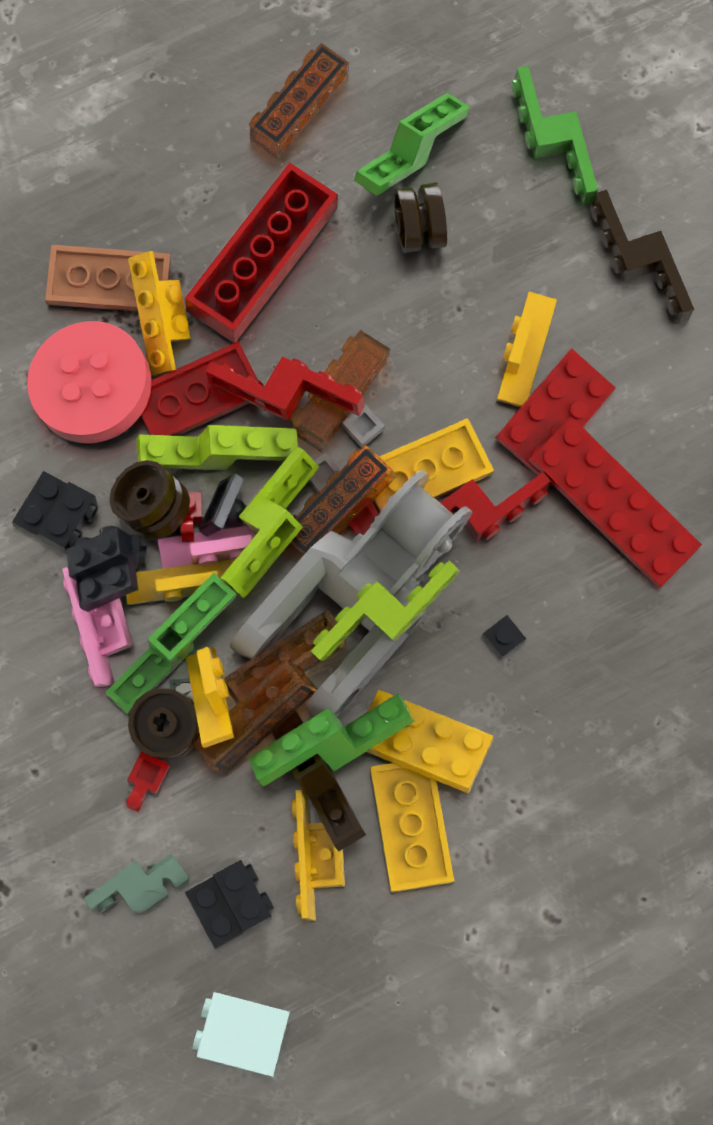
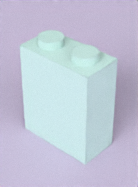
[192,992,290,1078]

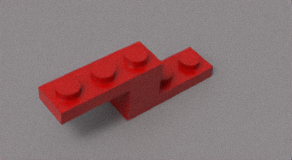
[205,356,365,421]
[440,472,551,542]

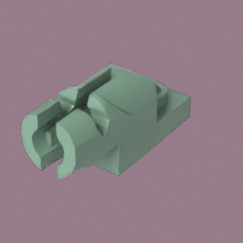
[84,854,189,914]

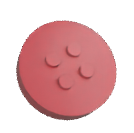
[27,321,152,443]

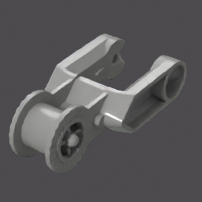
[230,470,472,718]

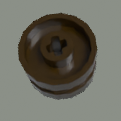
[394,182,447,253]
[109,460,190,540]
[128,688,201,760]

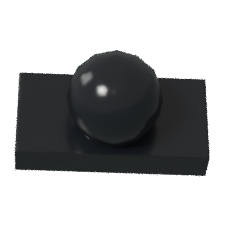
[199,473,247,537]

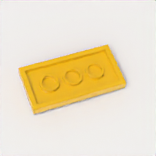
[358,418,494,514]
[366,689,493,794]
[370,763,454,893]

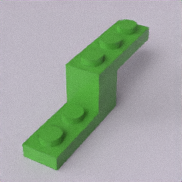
[511,66,598,204]
[354,93,470,196]
[105,573,237,716]
[248,693,415,787]

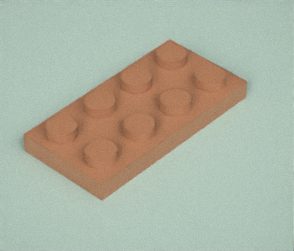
[45,245,171,311]

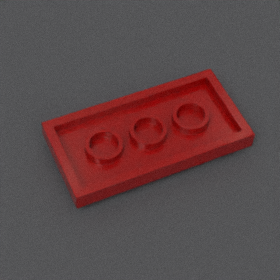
[141,341,258,436]
[494,348,616,476]

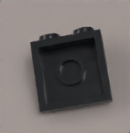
[12,471,98,554]
[66,526,138,612]
[185,860,274,950]

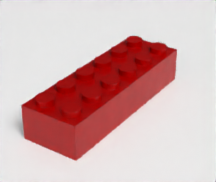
[185,162,338,343]

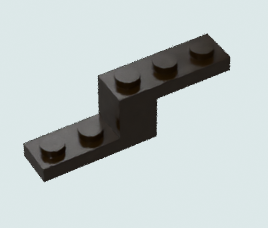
[590,189,694,323]
[263,700,366,852]

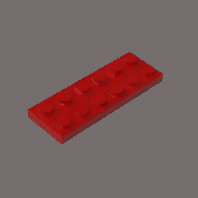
[528,417,702,589]

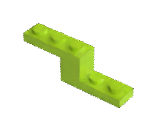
[136,425,298,471]
[221,446,320,599]
[311,560,461,661]

